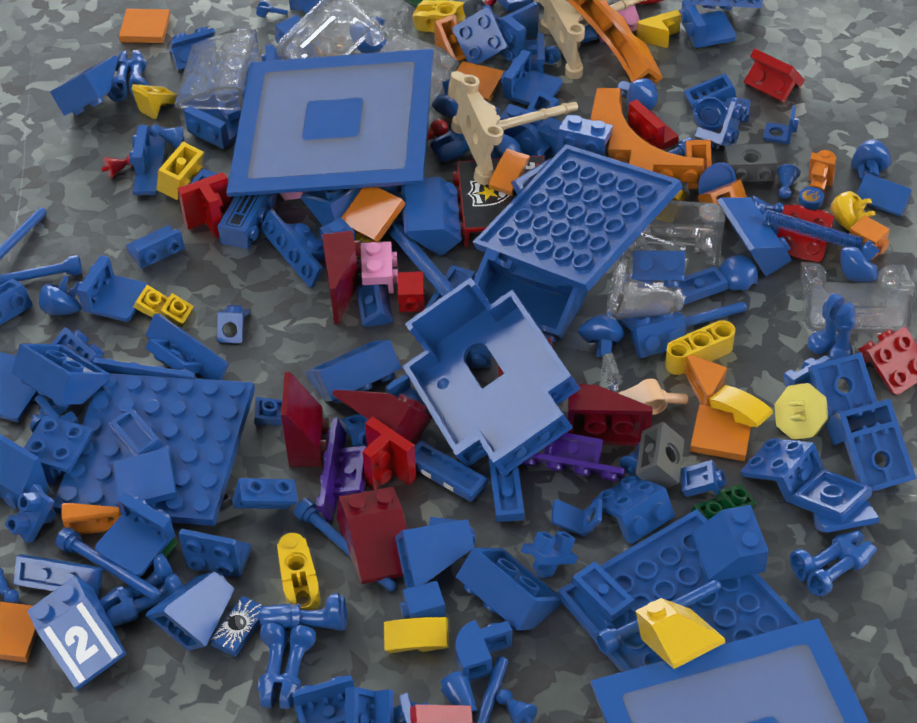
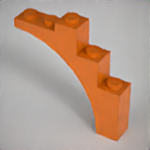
[566,0,663,85]
[590,88,705,183]

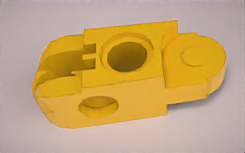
[413,0,465,32]
[277,533,320,611]

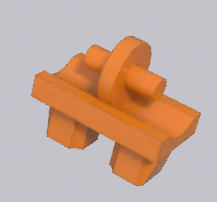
[809,150,836,193]

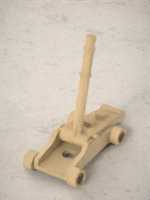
[534,0,647,79]
[447,71,578,185]

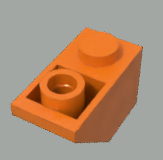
[697,179,747,219]

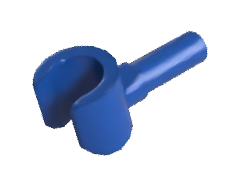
[256,0,288,18]

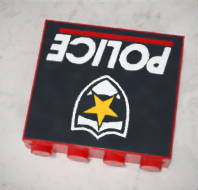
[453,156,544,247]

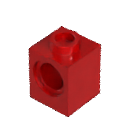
[398,272,425,312]

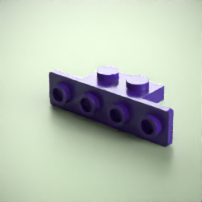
[316,418,367,522]
[521,433,626,481]

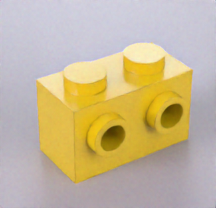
[156,142,204,200]

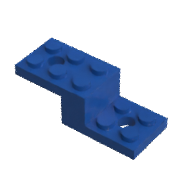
[808,352,917,492]

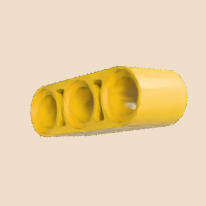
[665,320,735,375]

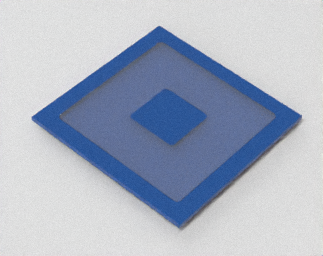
[227,49,434,197]
[590,618,869,723]

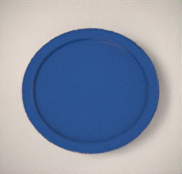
[698,162,736,195]

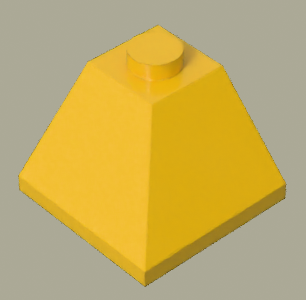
[636,598,725,669]

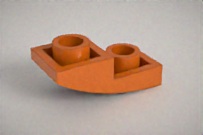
[489,149,530,196]

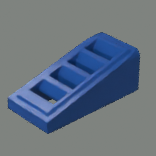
[683,73,737,109]

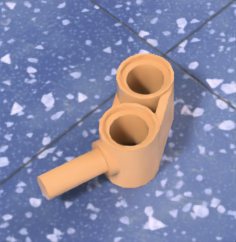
[619,379,688,415]

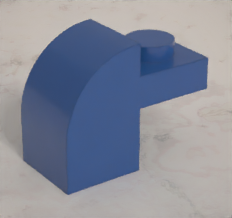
[455,620,512,682]

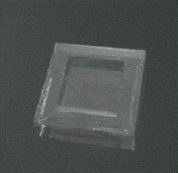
[601,353,619,391]

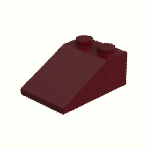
[322,231,362,324]
[281,372,329,467]
[567,384,653,446]
[332,390,432,444]
[336,487,407,584]

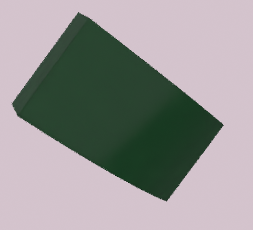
[691,484,758,520]

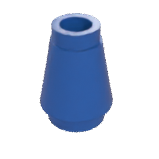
[440,671,478,716]

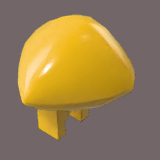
[830,191,875,231]

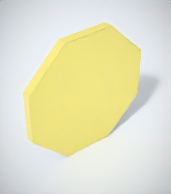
[774,383,828,440]

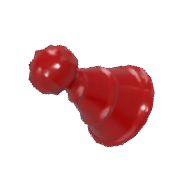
[101,155,134,179]

